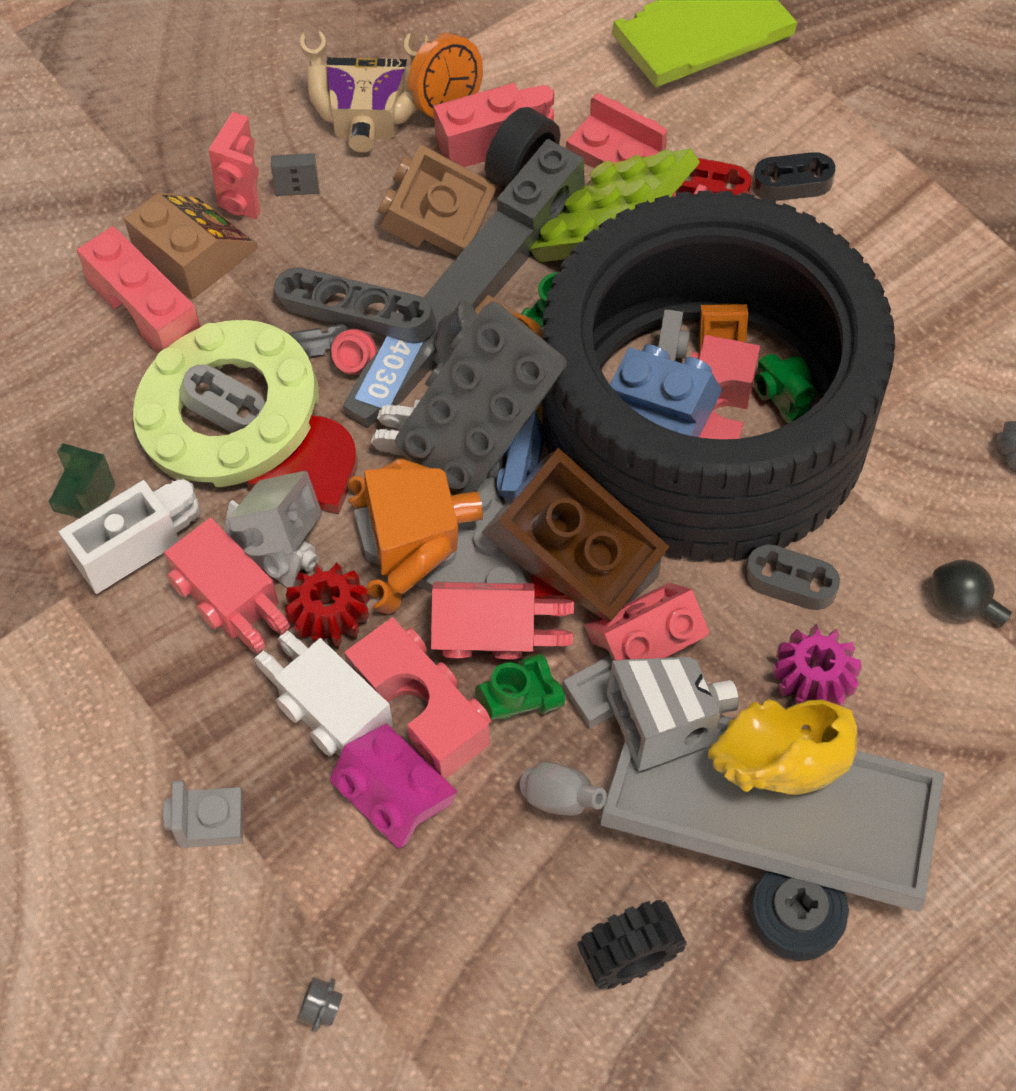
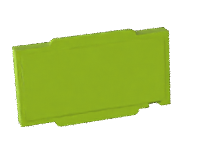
[612,0,797,88]

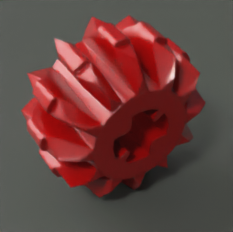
[285,561,369,648]

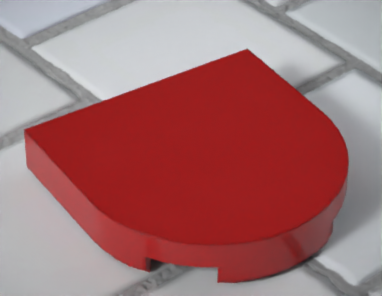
[247,415,358,515]

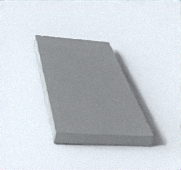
[601,715,944,912]

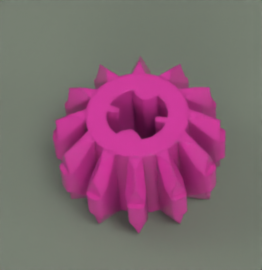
[773,624,862,706]

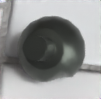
[932,559,1012,627]

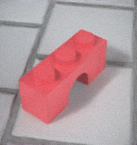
[76,226,200,353]
[691,335,760,439]
[344,617,491,779]

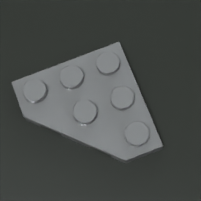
[354,477,527,593]

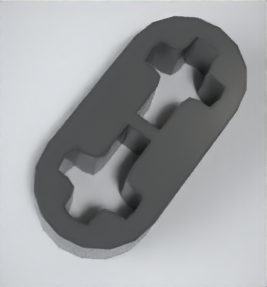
[746,545,840,610]

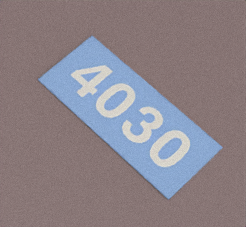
[354,336,424,408]

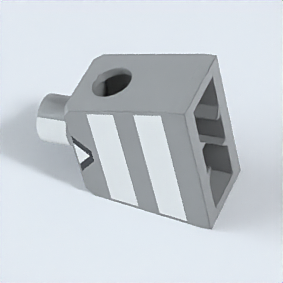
[606,657,739,771]

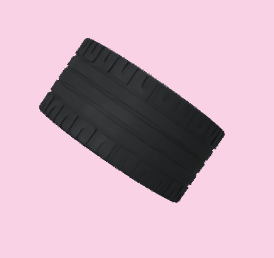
[542,190,895,562]

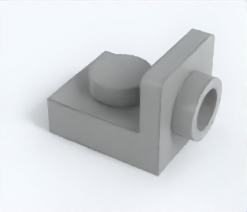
[163,780,244,848]

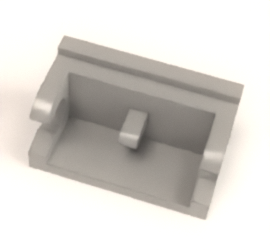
[227,470,322,556]

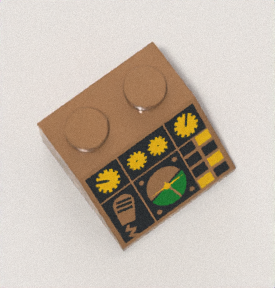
[124,193,258,300]

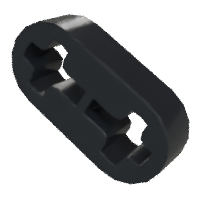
[752,152,836,201]

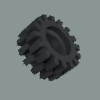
[577,900,687,989]

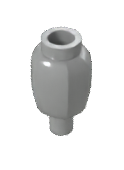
[520,762,607,816]

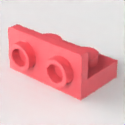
[566,93,667,168]
[209,112,260,219]
[584,582,709,661]

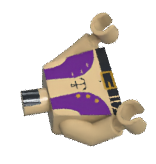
[300,31,430,152]

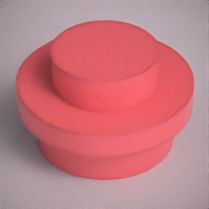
[331,329,377,375]

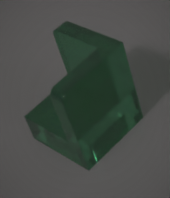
[48,443,116,518]

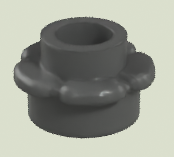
[297,977,343,1032]

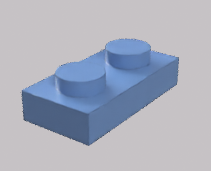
[497,410,544,502]

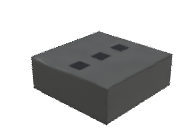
[271,153,319,196]

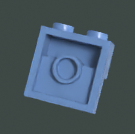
[610,344,722,437]

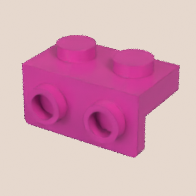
[330,723,458,848]

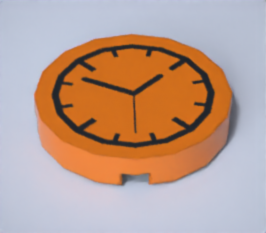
[408,32,483,119]

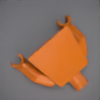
[348,459,483,615]

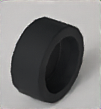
[484,107,561,189]

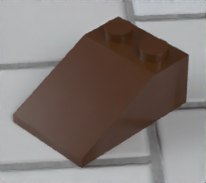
[481,448,670,622]

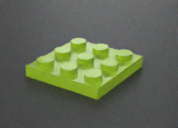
[530,148,700,262]

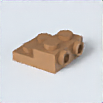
[377,144,498,257]

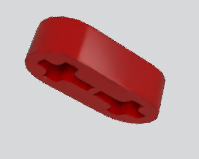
[675,158,751,195]

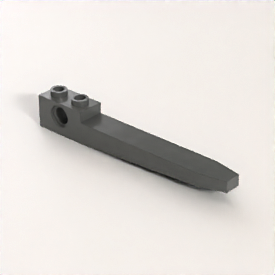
[343,139,585,429]

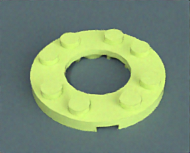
[133,320,319,487]

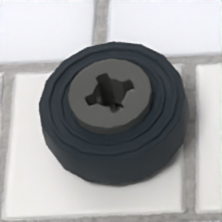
[749,871,849,961]

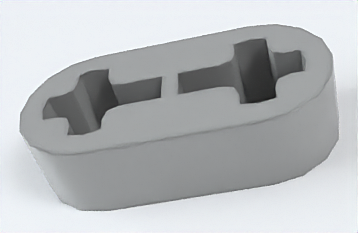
[179,365,265,433]

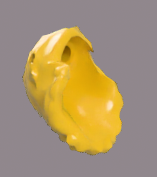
[708,699,858,795]

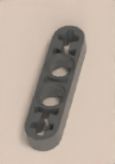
[274,267,436,342]

